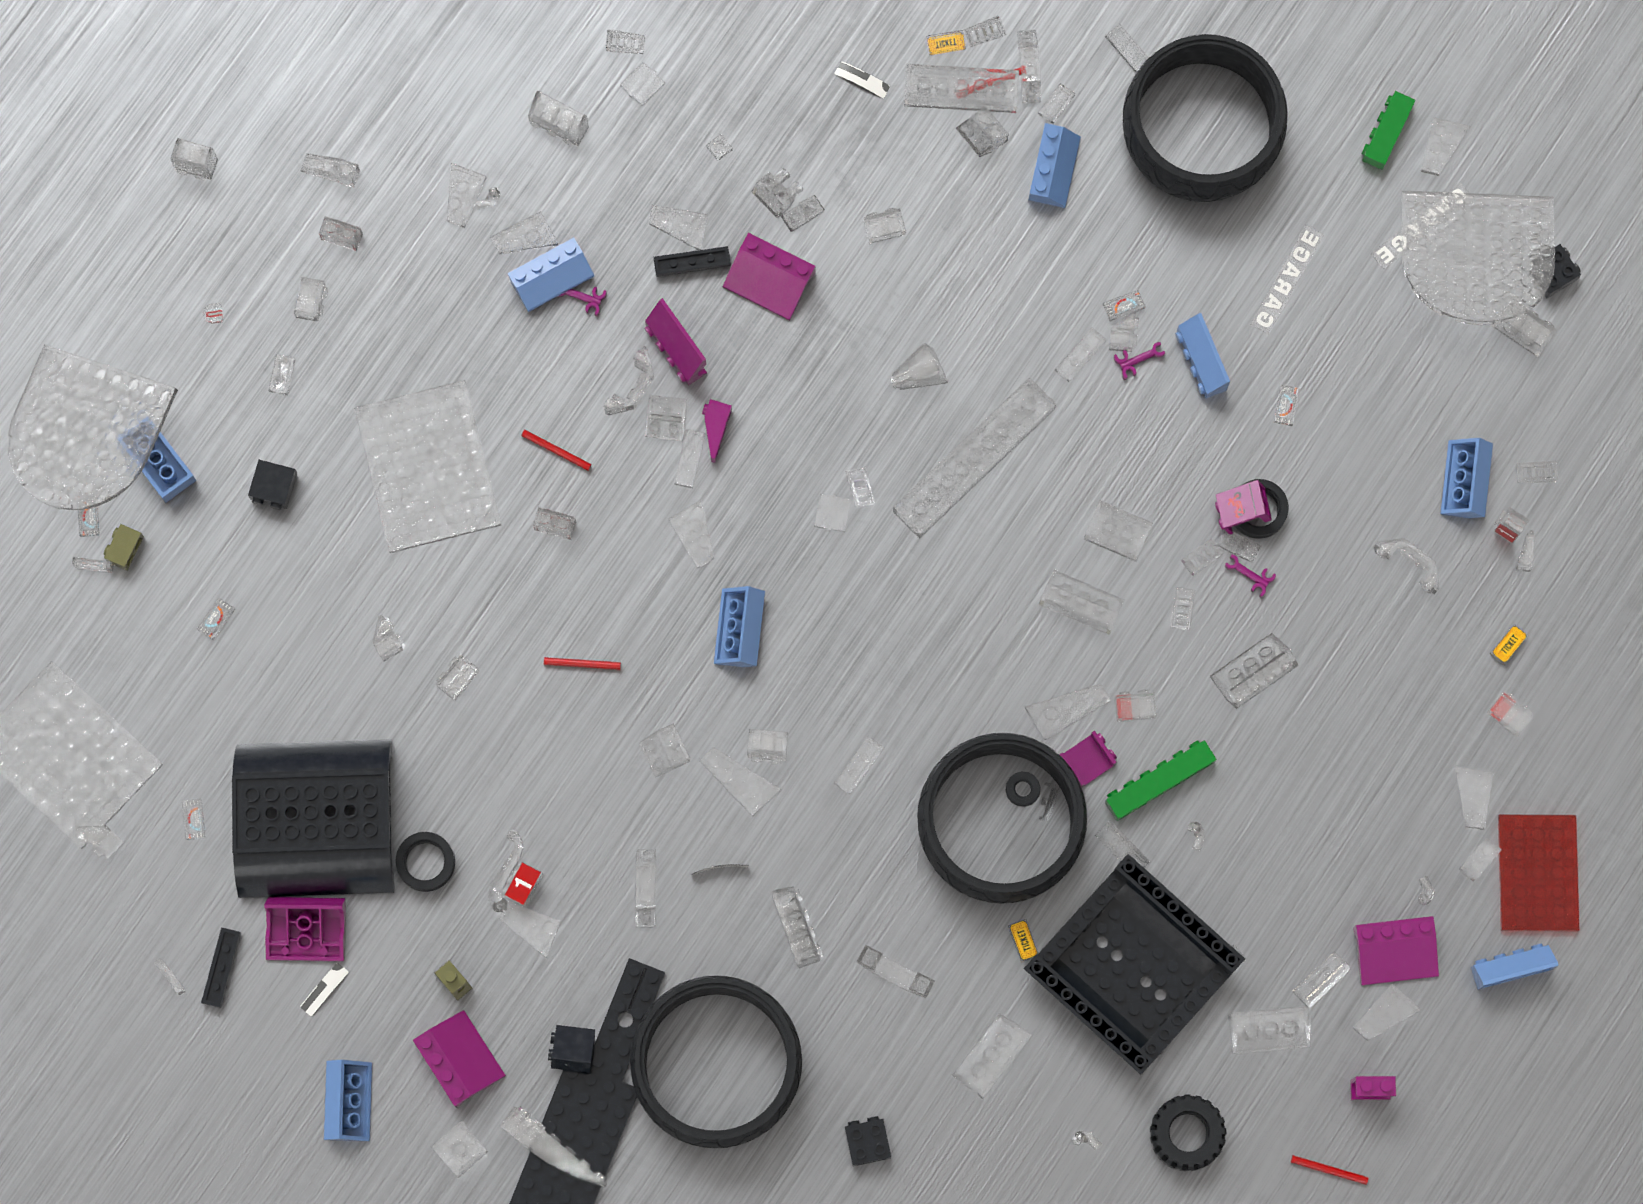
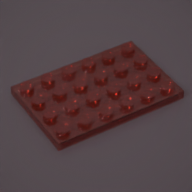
[1498,814,1580,932]

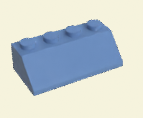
[1028,123,1081,208]
[508,238,594,312]
[1175,313,1230,399]
[1441,438,1493,518]
[714,586,765,667]
[1471,943,1559,990]
[324,1060,372,1141]

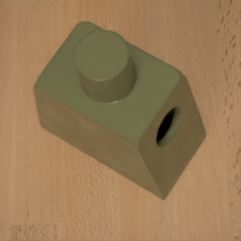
[434,960,472,1001]

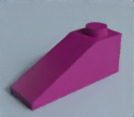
[702,399,732,463]

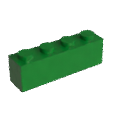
[1361,91,1416,170]

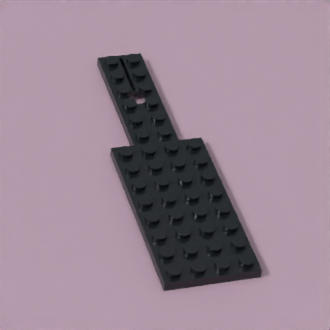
[509,958,665,1204]

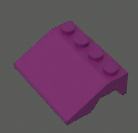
[722,232,816,321]
[644,298,707,386]
[264,897,346,961]
[1353,916,1439,986]
[413,1010,506,1108]

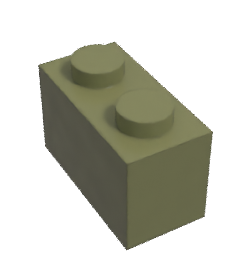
[103,524,144,571]

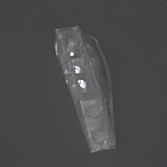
[500,1106,607,1188]

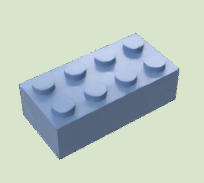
[118,416,197,503]

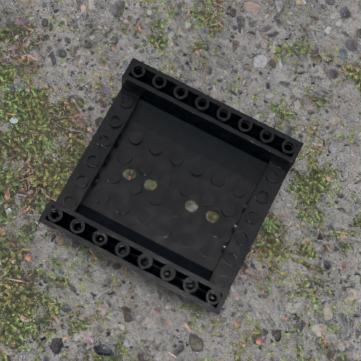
[232,739,394,898]
[1023,854,1245,1075]

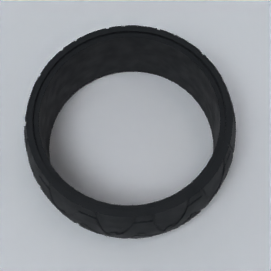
[1123,34,1288,202]
[917,733,1087,904]
[630,975,802,1148]

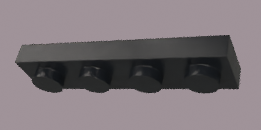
[653,246,731,277]
[201,927,241,1008]

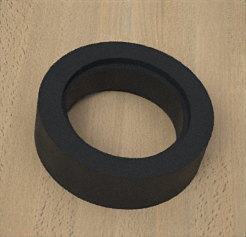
[1235,479,1289,539]
[395,832,455,892]

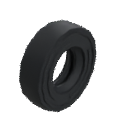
[1005,771,1041,807]

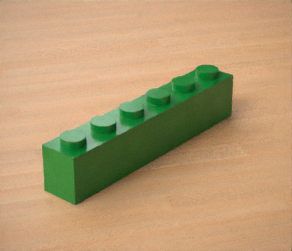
[1105,740,1217,821]

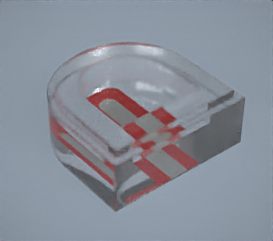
[203,302,223,324]

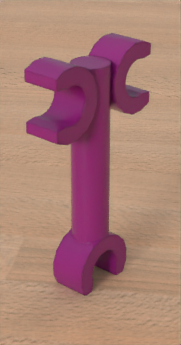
[559,287,607,316]
[1114,342,1165,380]
[1224,554,1276,598]

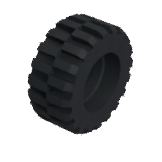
[1150,1094,1227,1171]

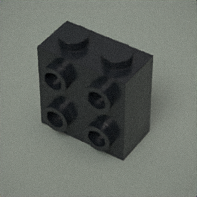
[1526,244,1581,299]
[248,459,297,510]
[548,1025,595,1073]
[845,1116,891,1167]

